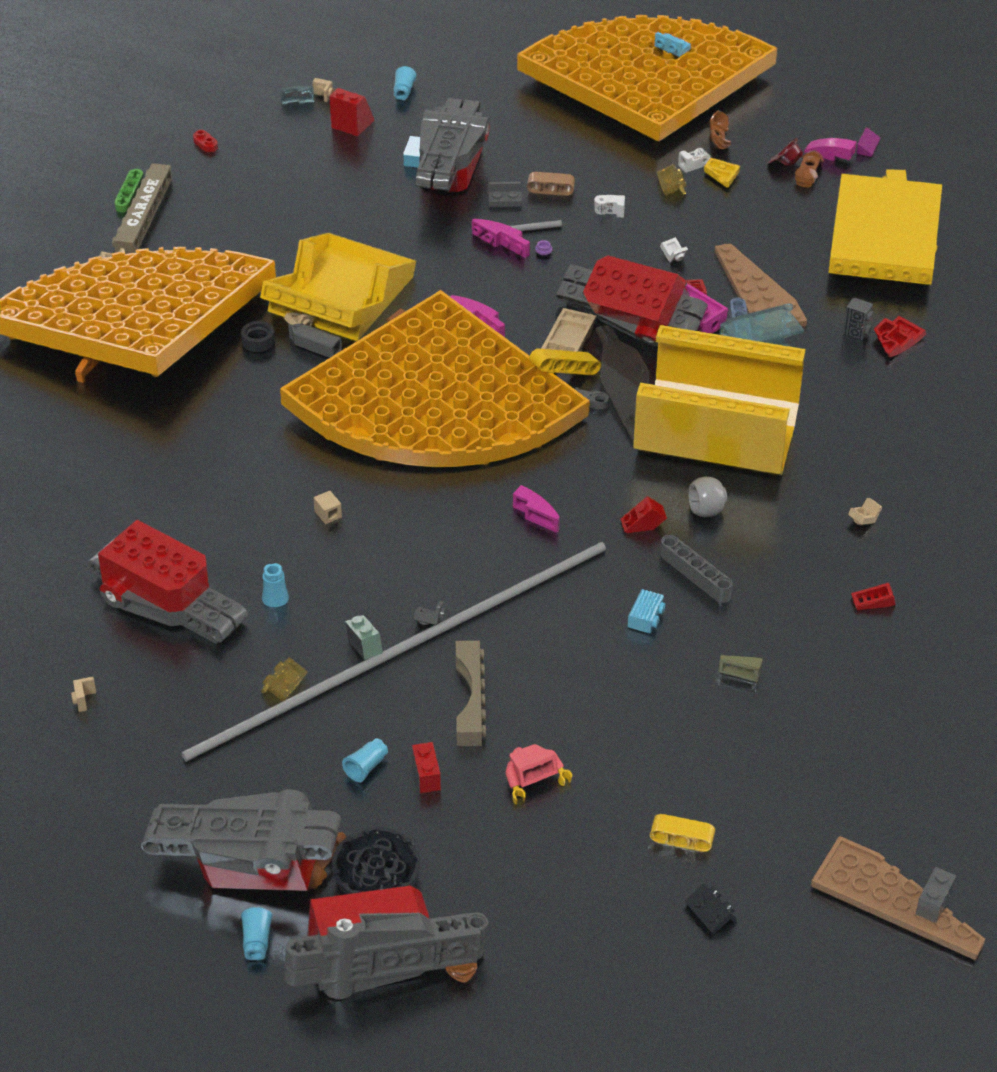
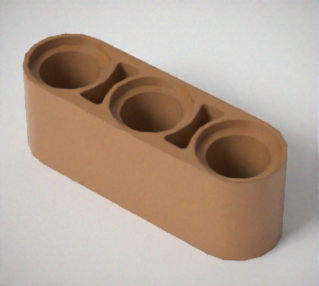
[527,172,575,196]

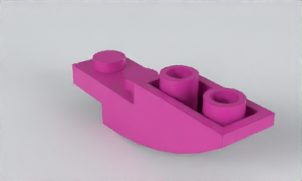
[472,219,530,258]
[450,295,505,337]

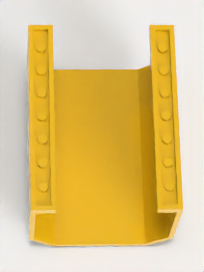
[633,325,806,476]

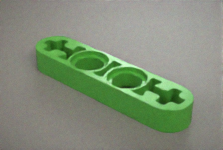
[115,169,144,212]

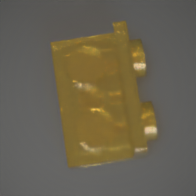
[657,164,687,196]
[261,657,308,701]

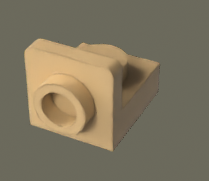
[313,78,334,102]

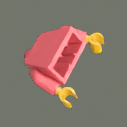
[506,744,572,804]

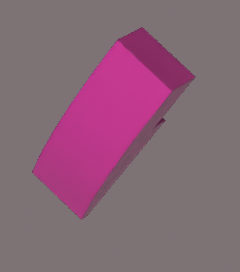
[804,138,857,161]
[513,485,560,533]

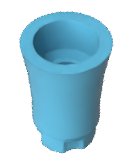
[394,66,417,100]
[262,563,289,607]
[342,738,388,782]
[241,908,273,960]

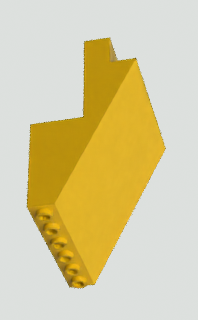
[828,174,942,285]
[260,233,416,341]

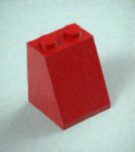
[330,88,374,136]

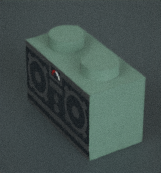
[345,615,383,660]

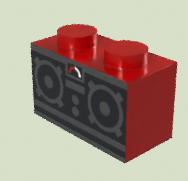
[412,742,441,793]

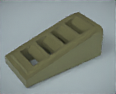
[718,655,763,682]

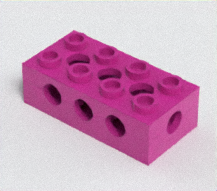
[686,283,728,334]

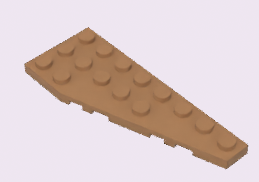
[714,244,807,334]
[811,836,985,960]

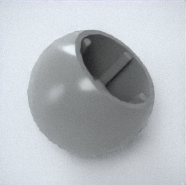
[688,477,727,518]

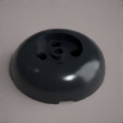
[332,827,420,895]

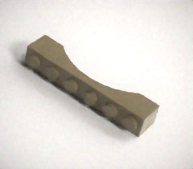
[456,641,486,746]

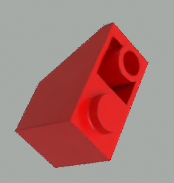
[621,496,667,533]

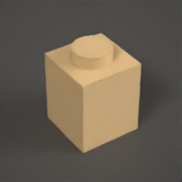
[314,491,342,524]

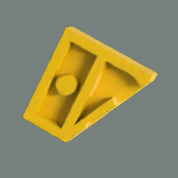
[704,158,740,187]

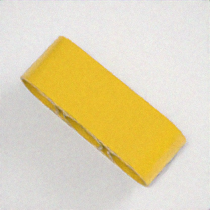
[650,814,715,852]

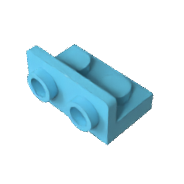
[655,32,691,57]

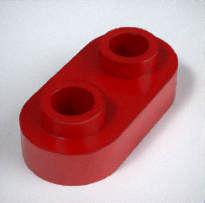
[193,130,218,152]

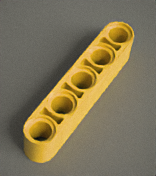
[529,349,601,375]

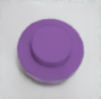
[535,240,552,256]

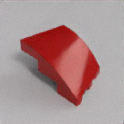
[874,316,926,357]

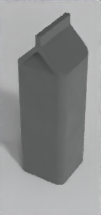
[288,323,342,358]

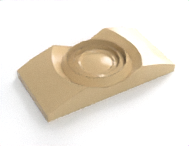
[541,308,596,352]

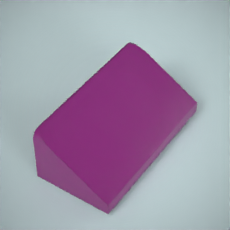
[856,128,881,157]

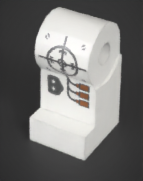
[678,148,711,172]
[594,195,625,217]

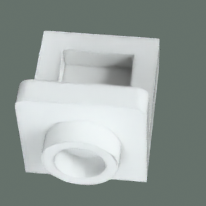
[660,237,688,262]

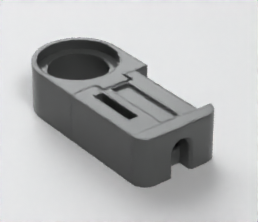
[575,387,609,409]

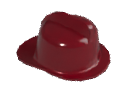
[767,138,803,165]

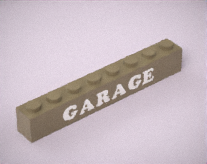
[112,163,172,254]

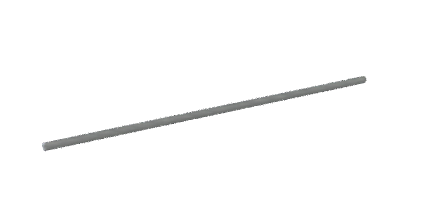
[181,542,606,762]

